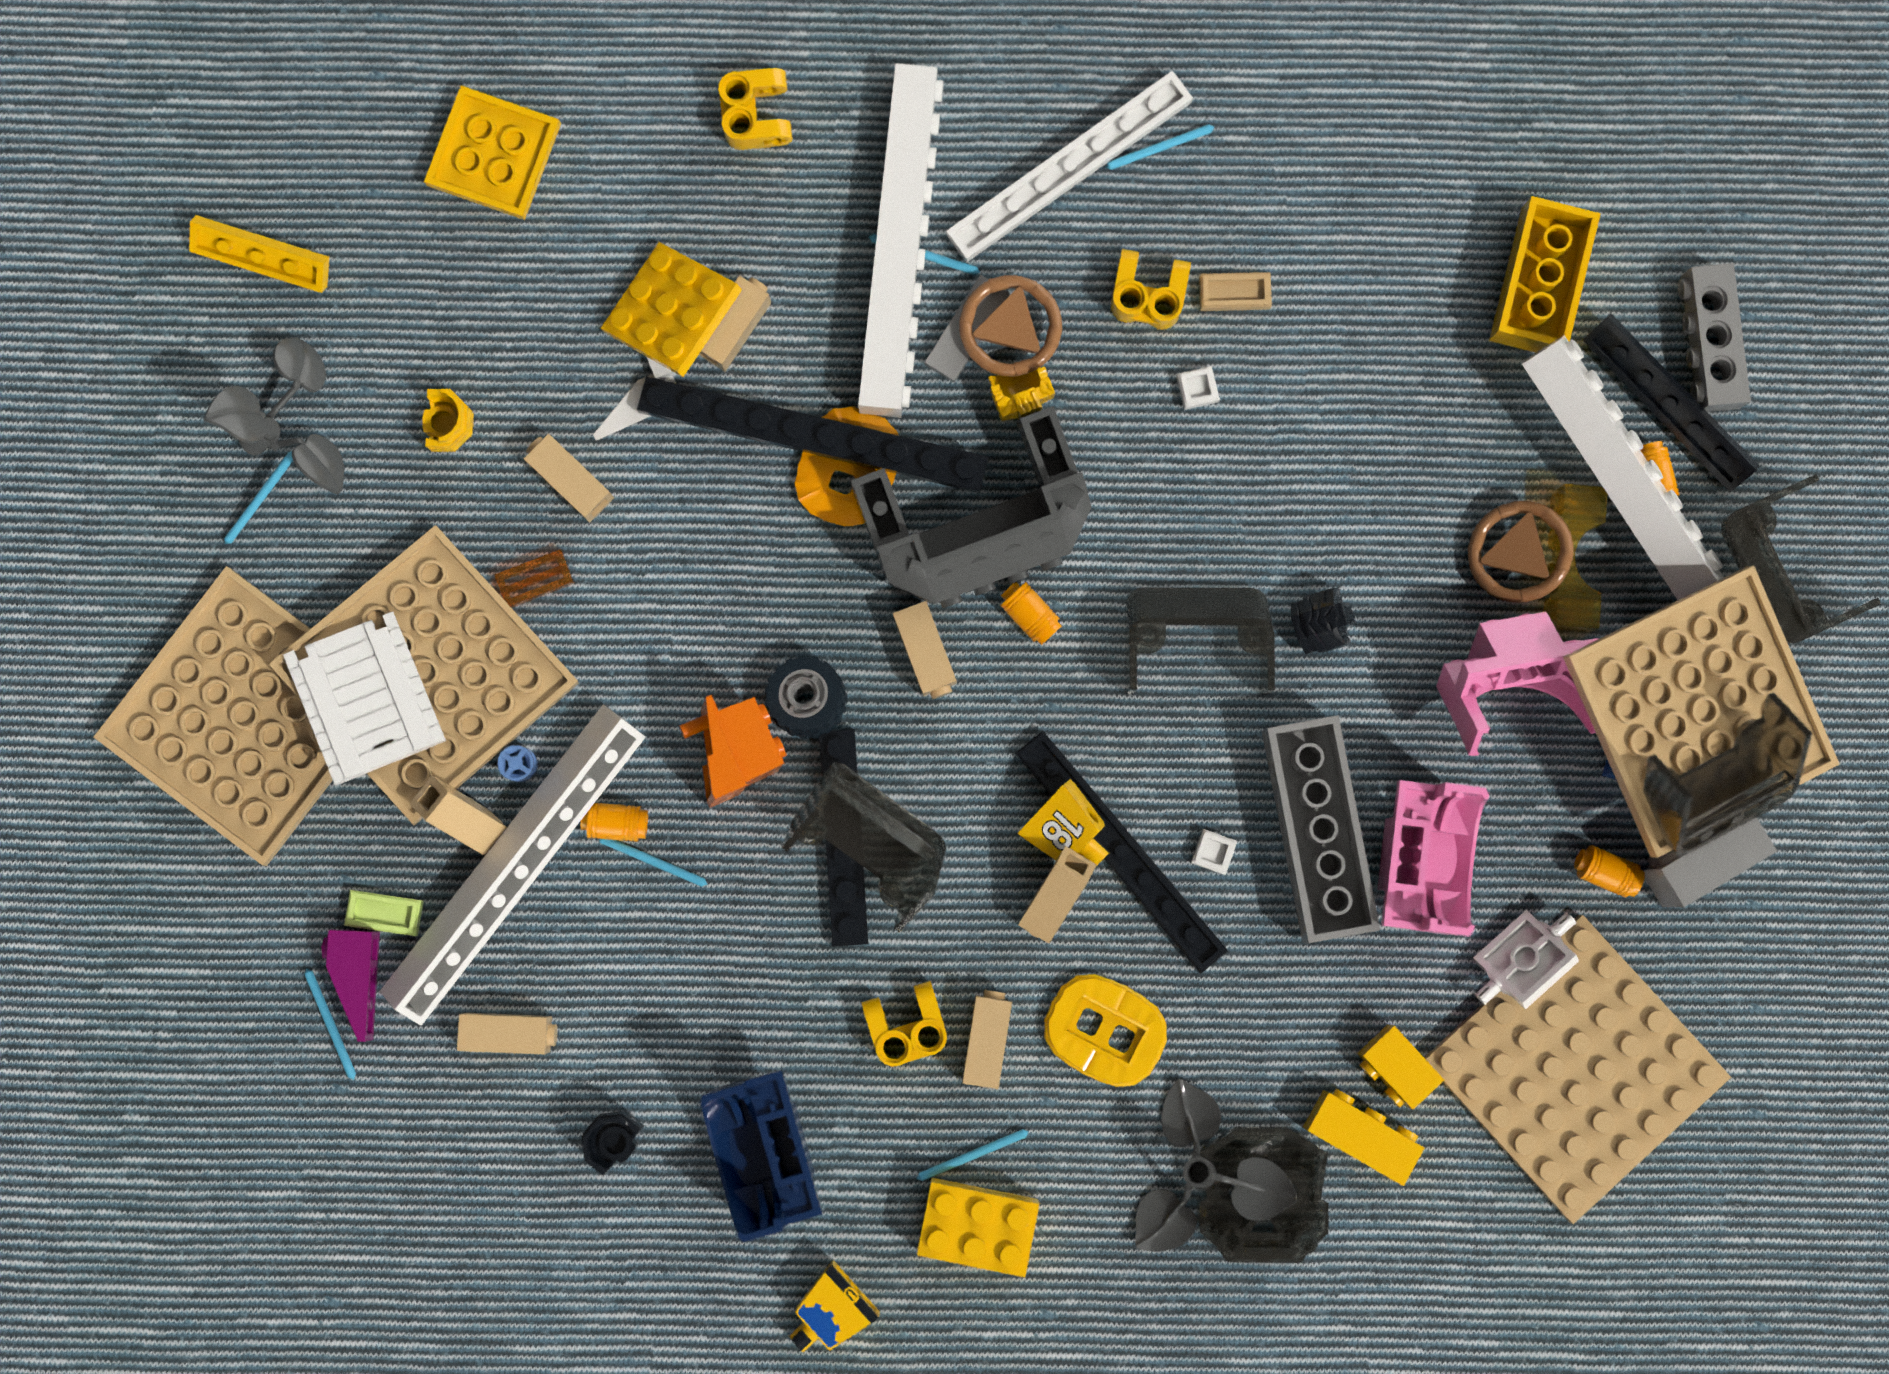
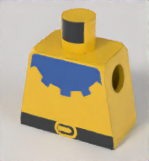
[789,1260,880,1352]

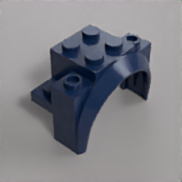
[701,1070,823,1243]

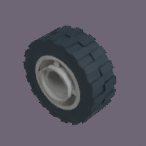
[765,655,847,739]

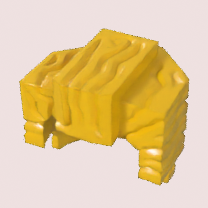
[988,366,1055,421]
[422,389,474,452]

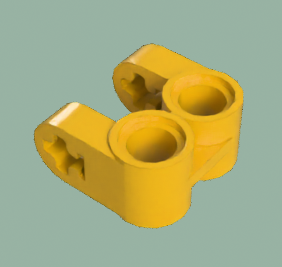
[718,68,793,150]
[1111,249,1191,329]
[861,981,947,1067]

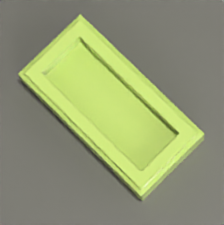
[344,890,424,936]

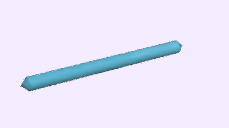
[1105,124,1214,170]
[868,234,980,275]
[224,451,294,544]
[598,839,708,887]
[304,968,356,1080]
[916,1129,1029,1181]

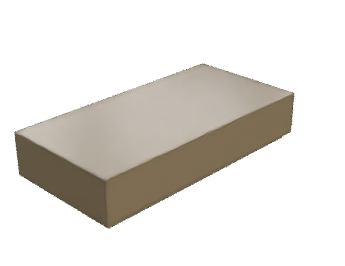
[1199,272,1272,311]

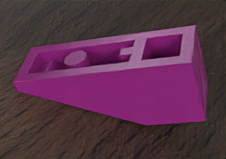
[322,930,380,1042]

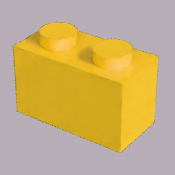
[1357,1024,1444,1110]

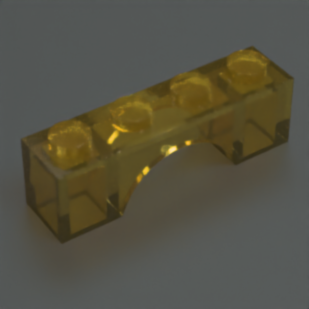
[1543,484,1607,633]

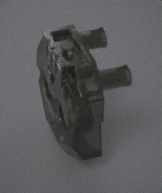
[1197,1126,1329,1263]

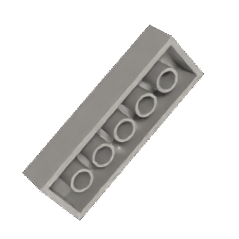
[1262,715,1380,943]

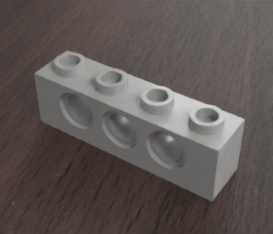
[1678,263,1751,412]

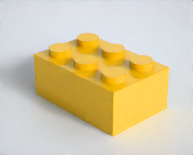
[917,1177,1040,1277]

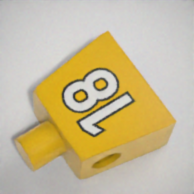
[1018,779,1109,866]

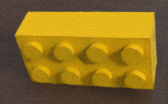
[1489,196,1601,353]

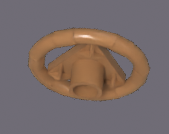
[959,275,1063,377]
[1468,501,1574,603]

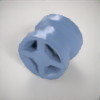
[498,745,538,782]

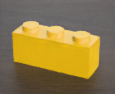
[1302,1089,1425,1186]

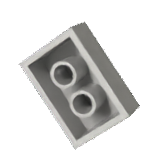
[1641,813,1777,907]

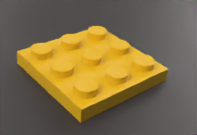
[424,85,561,220]
[601,242,742,377]

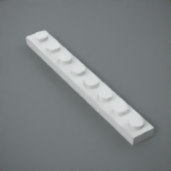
[946,71,1193,262]

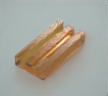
[494,549,575,608]

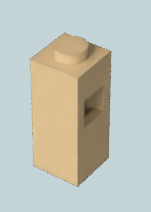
[699,275,771,372]
[524,433,614,523]
[893,601,957,699]
[410,775,507,856]
[1018,846,1097,943]
[962,990,1012,1089]
[457,1013,557,1054]

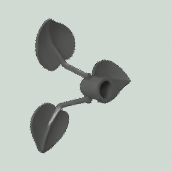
[203,337,344,495]
[1135,1079,1297,1252]

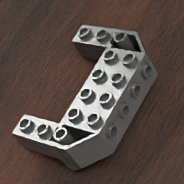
[850,406,1092,608]

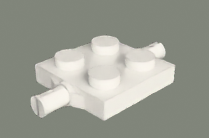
[1473,910,1579,1009]

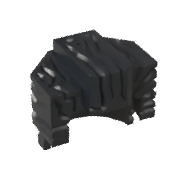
[1291,588,1357,654]
[582,1111,644,1176]

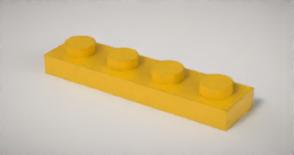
[189,215,329,293]

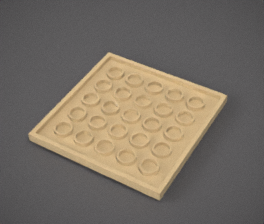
[269,525,579,826]
[93,566,333,866]
[1563,566,1840,858]
[1424,915,1731,1224]

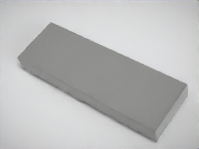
[924,274,1010,383]

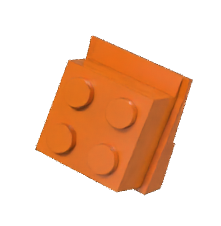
[679,695,786,808]

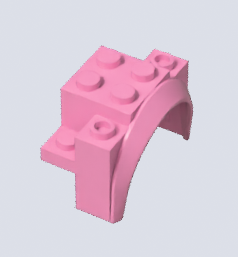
[1436,612,1598,756]
[1377,780,1489,936]

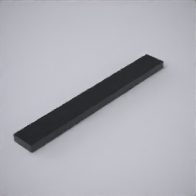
[1015,731,1228,974]

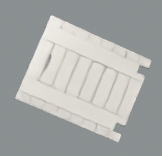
[283,611,446,786]

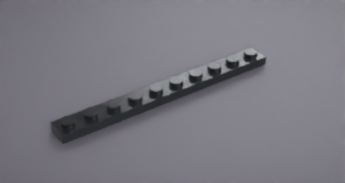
[637,376,989,493]

